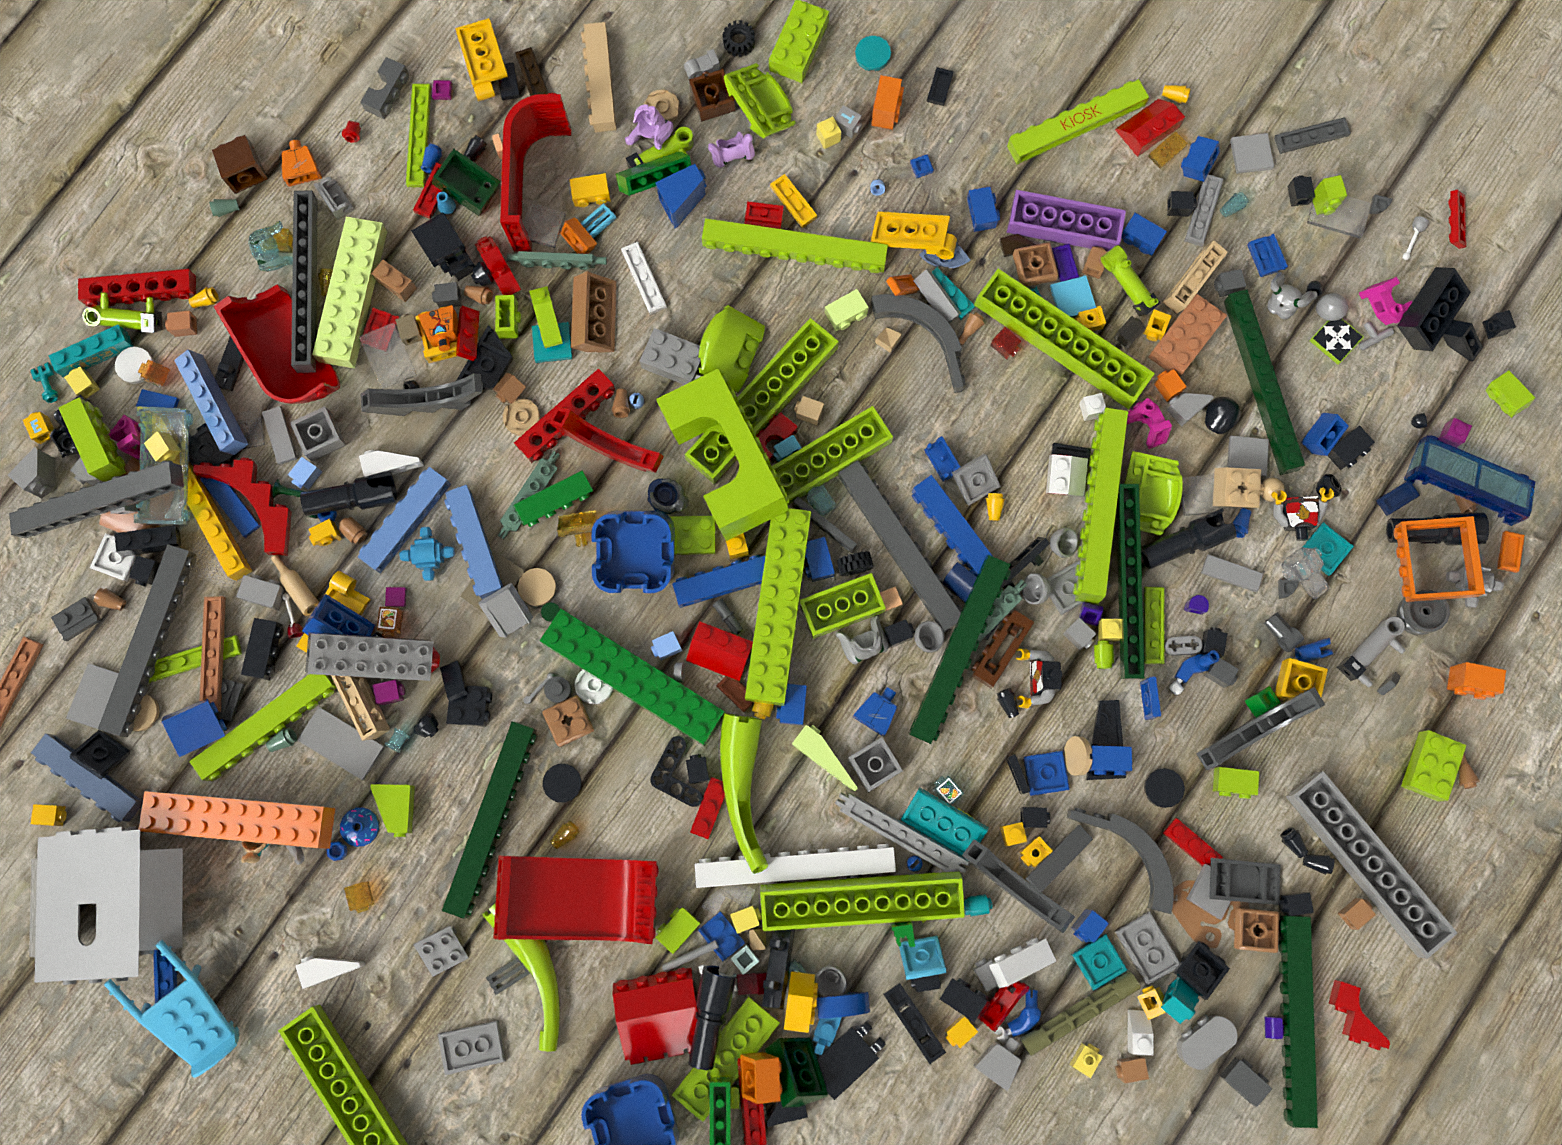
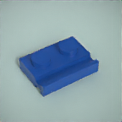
[1247,234,1288,277]
[698,911,745,962]

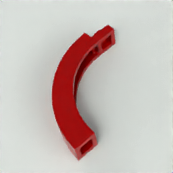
[549,406,664,473]

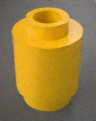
[752,702,774,720]

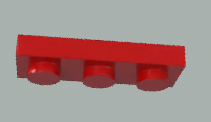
[413,162,443,219]
[1448,189,1467,249]
[456,305,480,361]
[690,777,725,840]
[1163,818,1223,867]

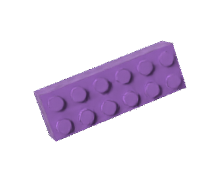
[1007,190,1126,252]

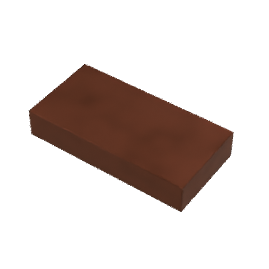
[716,676,754,713]

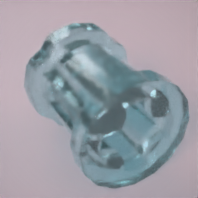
[385,727,410,753]

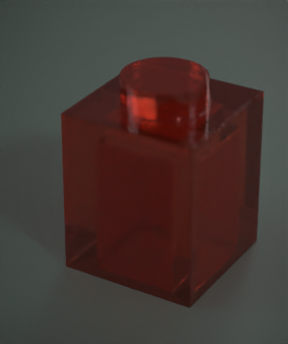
[990,327,1022,360]

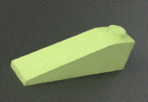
[792,725,857,792]

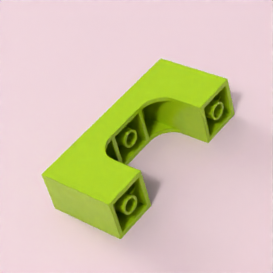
[656,369,790,541]

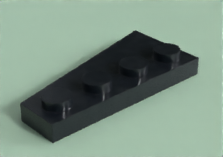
[1085,700,1126,781]

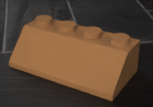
[571,271,617,352]

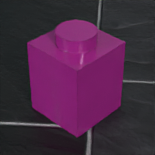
[1438,418,1472,448]
[373,680,405,706]

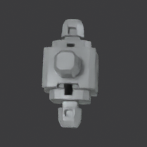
[1446,554,1504,608]

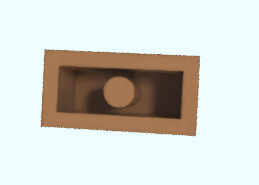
[371,260,417,302]

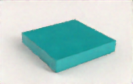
[532,322,572,363]
[1298,522,1354,576]
[1071,934,1128,991]

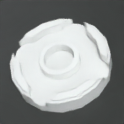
[115,347,154,384]
[575,670,613,704]

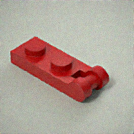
[981,981,1029,1032]

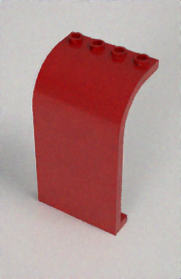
[500,93,571,252]
[493,856,659,944]

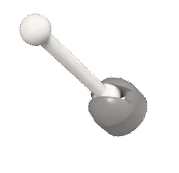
[1402,216,1429,260]

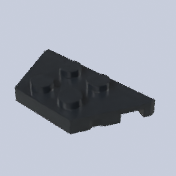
[456,325,513,390]

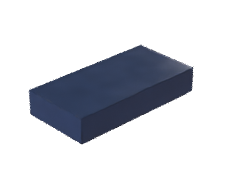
[1376,480,1420,516]

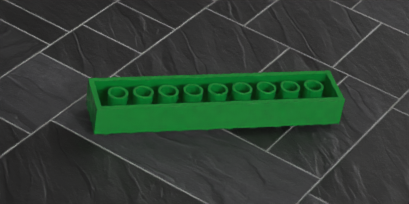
[539,609,725,747]

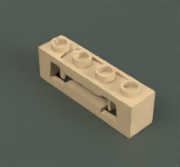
[1162,240,1228,314]
[331,675,390,741]

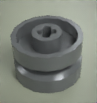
[1396,590,1450,636]

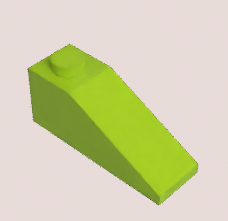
[529,286,563,348]

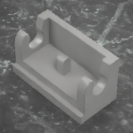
[314,176,355,220]

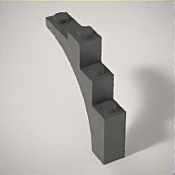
[360,373,483,416]
[1196,687,1326,770]

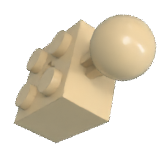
[1213,467,1285,508]

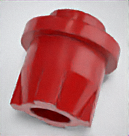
[341,120,361,143]

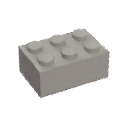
[640,328,702,385]

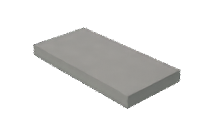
[298,707,385,780]

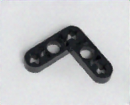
[650,736,703,807]

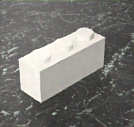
[989,938,1056,988]

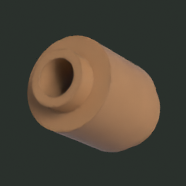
[339,517,368,545]

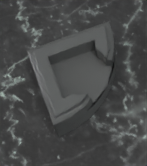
[1369,194,1393,214]
[1278,579,1299,599]
[1377,672,1401,695]

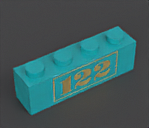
[48,325,134,377]

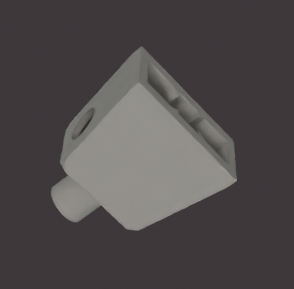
[973,1037,1021,1091]

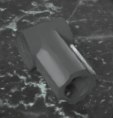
[1263,612,1304,653]

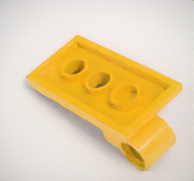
[455,18,508,102]
[871,211,957,260]
[296,571,371,653]

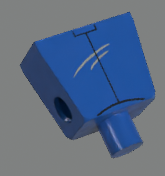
[853,687,897,737]

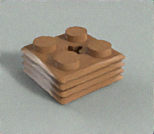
[1013,242,1058,287]
[542,695,594,747]
[1234,908,1279,953]

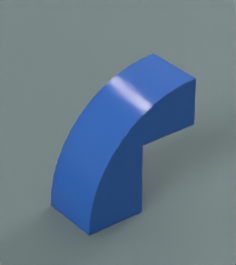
[817,992,870,1019]

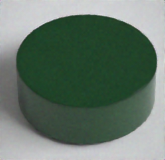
[541,602,560,622]

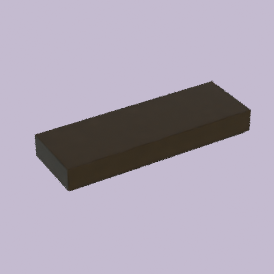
[515,47,548,96]

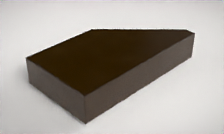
[999,234,1037,257]

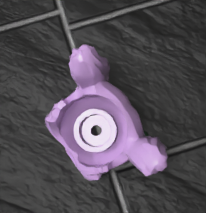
[625,104,673,150]
[708,131,755,168]

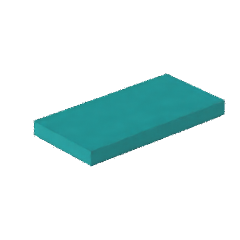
[900,787,989,856]

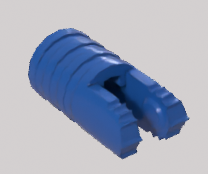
[1295,638,1333,663]

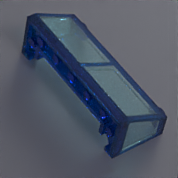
[1404,435,1536,526]

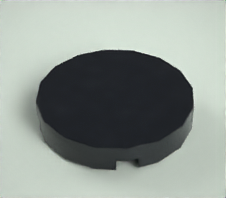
[542,764,582,803]
[1144,768,1185,808]

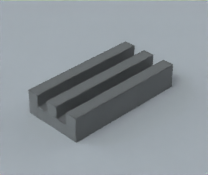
[486,957,530,995]

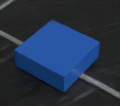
[910,154,934,179]

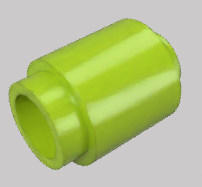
[1094,641,1114,669]

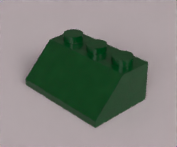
[765,1037,828,1108]

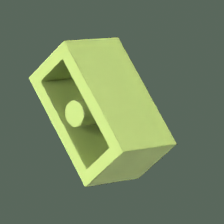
[825,289,868,331]

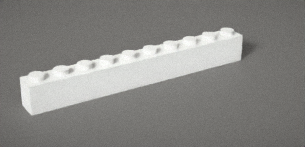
[695,844,896,888]

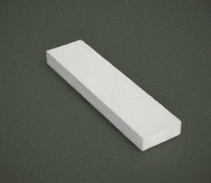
[621,242,667,315]

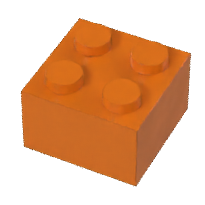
[871,75,904,130]
[1447,662,1506,700]
[740,1052,782,1104]

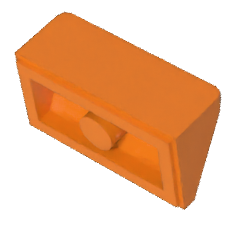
[560,218,597,254]

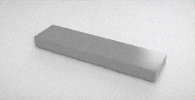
[1184,174,1223,247]

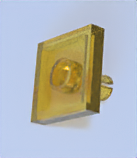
[557,510,598,547]

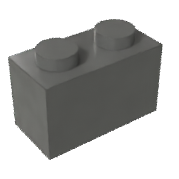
[1220,1058,1272,1107]

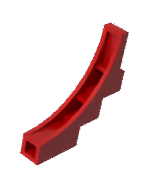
[193,458,292,556]

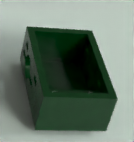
[432,149,501,216]

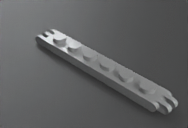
[835,792,971,878]

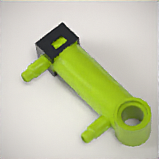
[626,127,694,169]
[1101,245,1161,317]
[82,292,162,333]

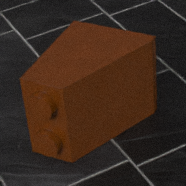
[212,135,268,194]

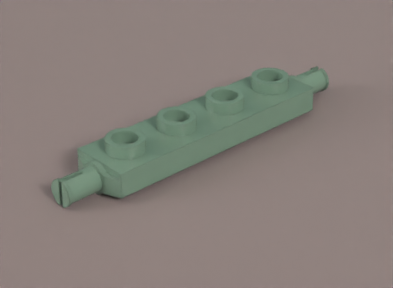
[507,251,607,270]
[497,451,560,540]
[977,579,1027,641]

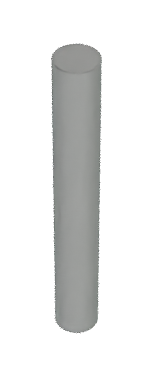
[662,940,719,972]

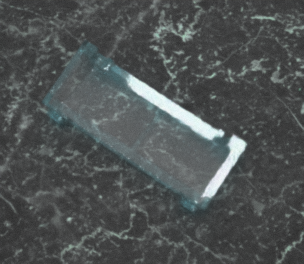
[134,406,193,525]

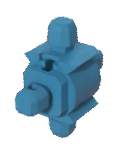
[399,527,455,581]

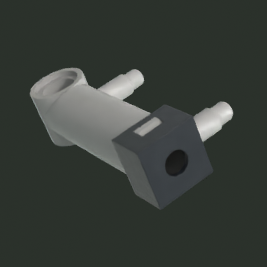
[1336,616,1405,687]

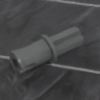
[713,599,743,635]

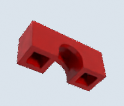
[756,412,798,462]

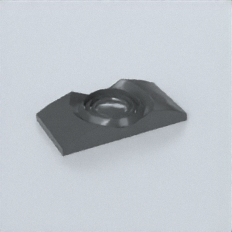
[1209,858,1280,905]

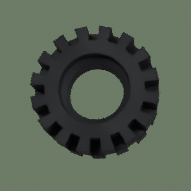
[722,20,755,57]
[837,551,874,576]

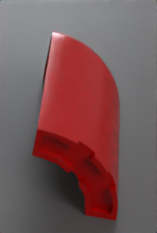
[213,284,340,404]

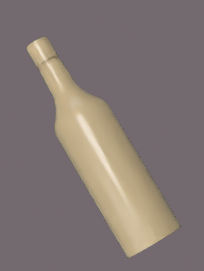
[271,555,319,616]

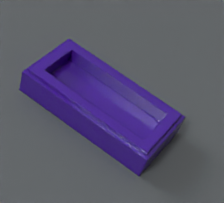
[1052,244,1079,282]

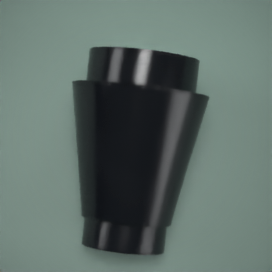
[464,135,487,161]
[996,688,1019,718]
[1280,827,1309,858]
[1302,854,1335,875]

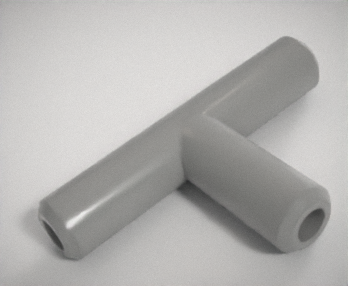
[1359,322,1394,350]

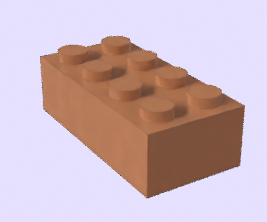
[1148,294,1227,377]

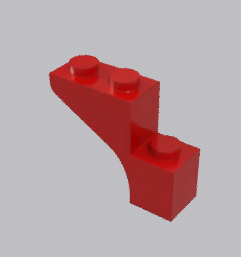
[474,236,521,295]
[1328,980,1390,1051]

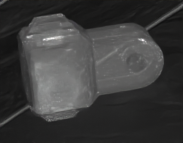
[1281,547,1329,599]

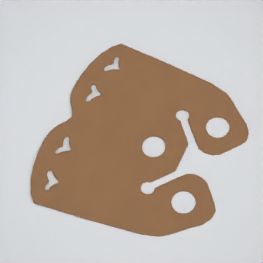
[1172,880,1250,948]

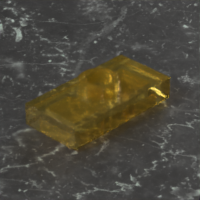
[1148,131,1188,169]

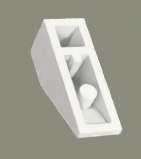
[359,450,424,476]
[295,955,365,989]

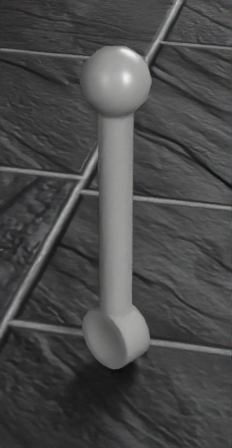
[524,673,555,704]

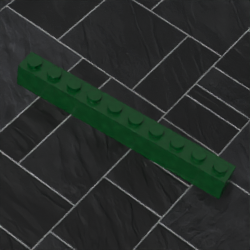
[1224,290,1305,475]
[1116,484,1145,679]
[908,555,1011,744]
[442,721,538,919]
[1278,915,1318,1128]

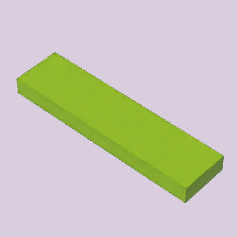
[1144,586,1164,664]

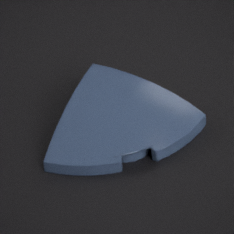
[919,231,970,268]

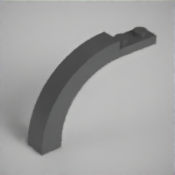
[871,294,966,394]
[1066,808,1174,914]

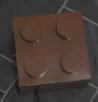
[689,69,735,122]

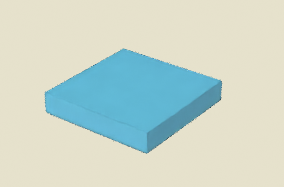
[1050,276,1096,318]
[899,936,946,980]

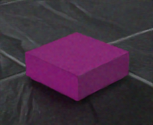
[432,80,453,100]
[385,587,407,607]

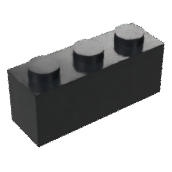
[114,525,182,557]
[241,618,284,681]

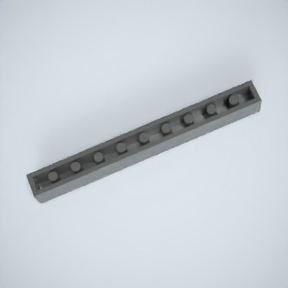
[291,190,318,373]
[9,460,184,539]
[838,460,962,633]
[98,544,196,737]

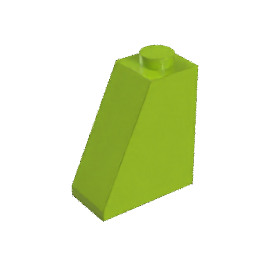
[371,784,415,837]

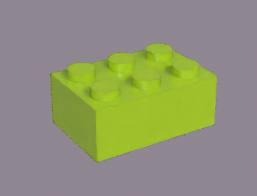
[1401,730,1466,802]

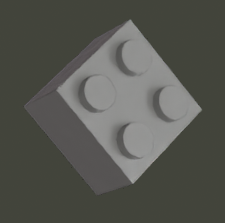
[290,407,346,461]
[848,737,903,792]

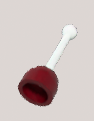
[282,593,304,639]

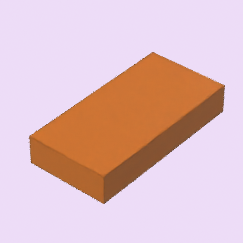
[886,274,920,296]
[1497,531,1525,573]

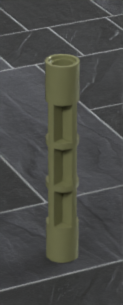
[1020,971,1141,1056]

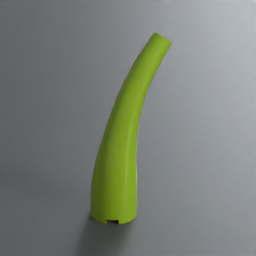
[720,713,768,874]
[482,904,560,1052]

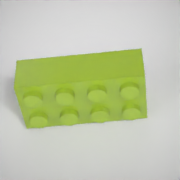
[769,0,829,83]
[58,397,126,482]
[799,573,886,639]

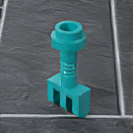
[30,362,58,403]

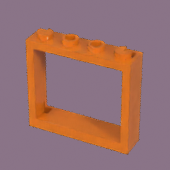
[1394,516,1485,602]

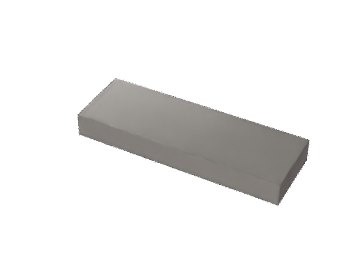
[914,269,961,323]
[262,406,297,465]
[1201,554,1263,592]

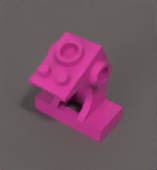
[1359,277,1412,325]
[1126,398,1172,449]
[109,415,153,462]

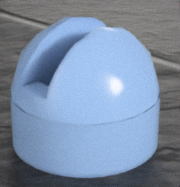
[870,179,885,196]
[629,393,645,409]

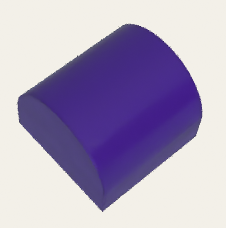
[1184,595,1209,615]
[1079,602,1103,626]
[1264,1016,1283,1039]

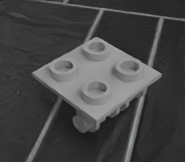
[413,926,469,977]

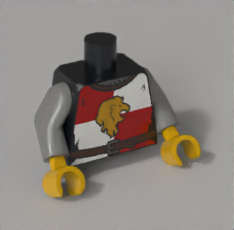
[1271,487,1334,541]
[1016,649,1062,709]

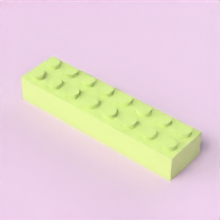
[312,217,387,368]

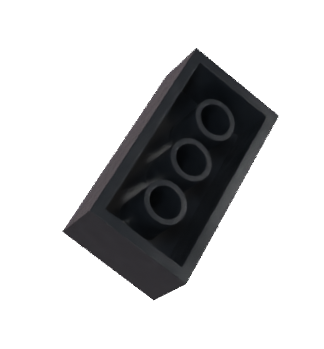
[1397,267,1471,351]

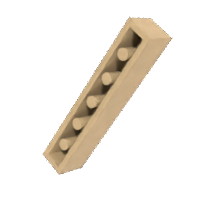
[581,22,617,132]

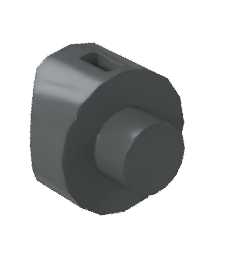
[544,676,572,703]

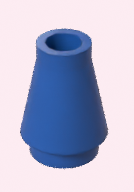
[421,144,442,173]
[1233,508,1252,538]

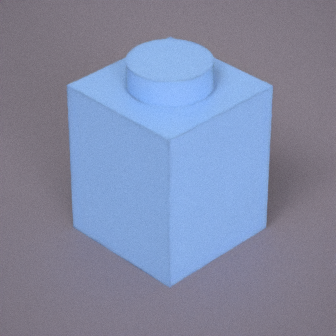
[288,457,322,490]
[651,631,682,660]

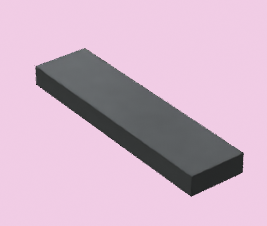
[1274,117,1351,154]
[793,497,857,553]
[1025,825,1093,893]

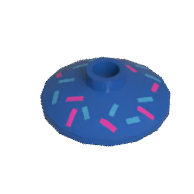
[340,807,379,847]

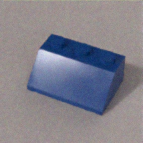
[302,594,375,636]

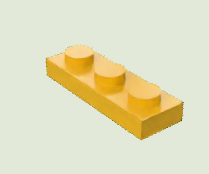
[770,174,817,228]

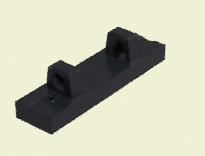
[215,336,244,392]
[1001,537,1050,588]
[762,929,795,1009]
[883,982,946,1064]

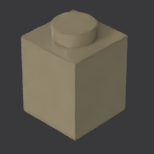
[395,314,422,346]

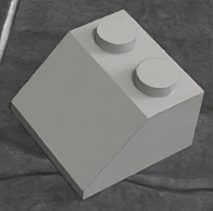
[8,447,55,498]

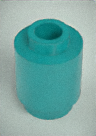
[964,894,993,917]

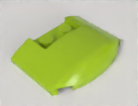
[724,63,795,138]
[698,305,765,393]
[1115,451,1183,535]

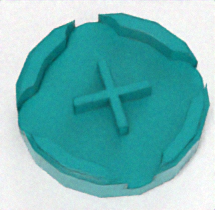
[855,35,891,71]

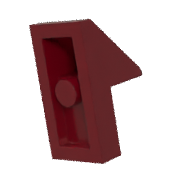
[737,972,767,995]

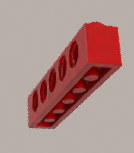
[78,269,196,307]
[514,368,616,463]

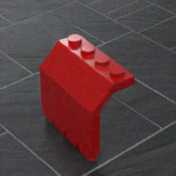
[612,967,698,1065]

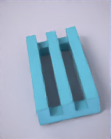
[581,203,616,238]

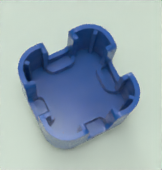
[591,510,675,593]
[581,1074,679,1145]

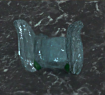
[248,221,293,272]

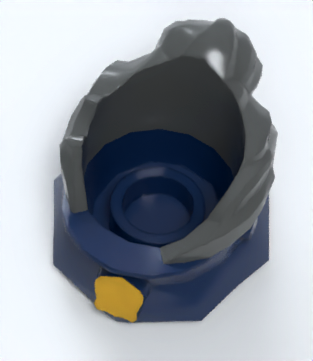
[647,478,689,515]

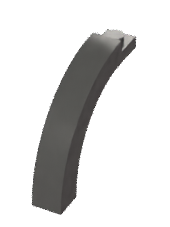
[962,839,1075,933]

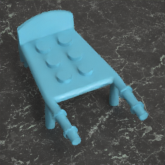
[104,940,239,1078]

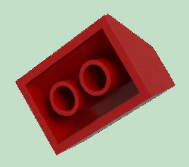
[1115,99,1185,157]
[686,621,753,682]

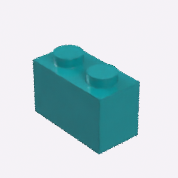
[1161,977,1199,1024]

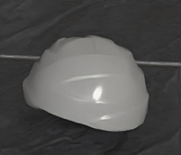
[1316,293,1348,321]
[1050,527,1078,558]
[1022,573,1051,605]
[914,621,944,653]
[815,965,847,996]

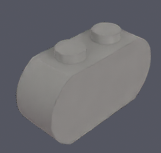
[1177,1015,1237,1070]

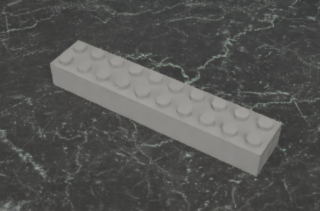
[1286,771,1458,959]

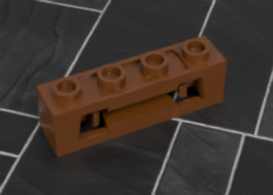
[971,609,1034,689]

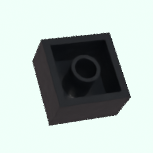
[940,978,991,1024]

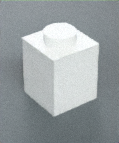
[1079,393,1106,421]

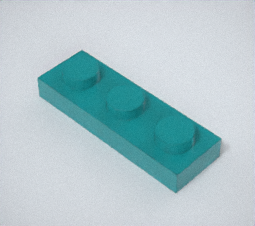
[932,267,975,320]

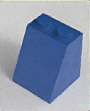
[655,164,707,229]
[161,699,227,757]

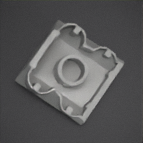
[478,583,533,638]

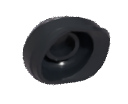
[1205,397,1241,434]

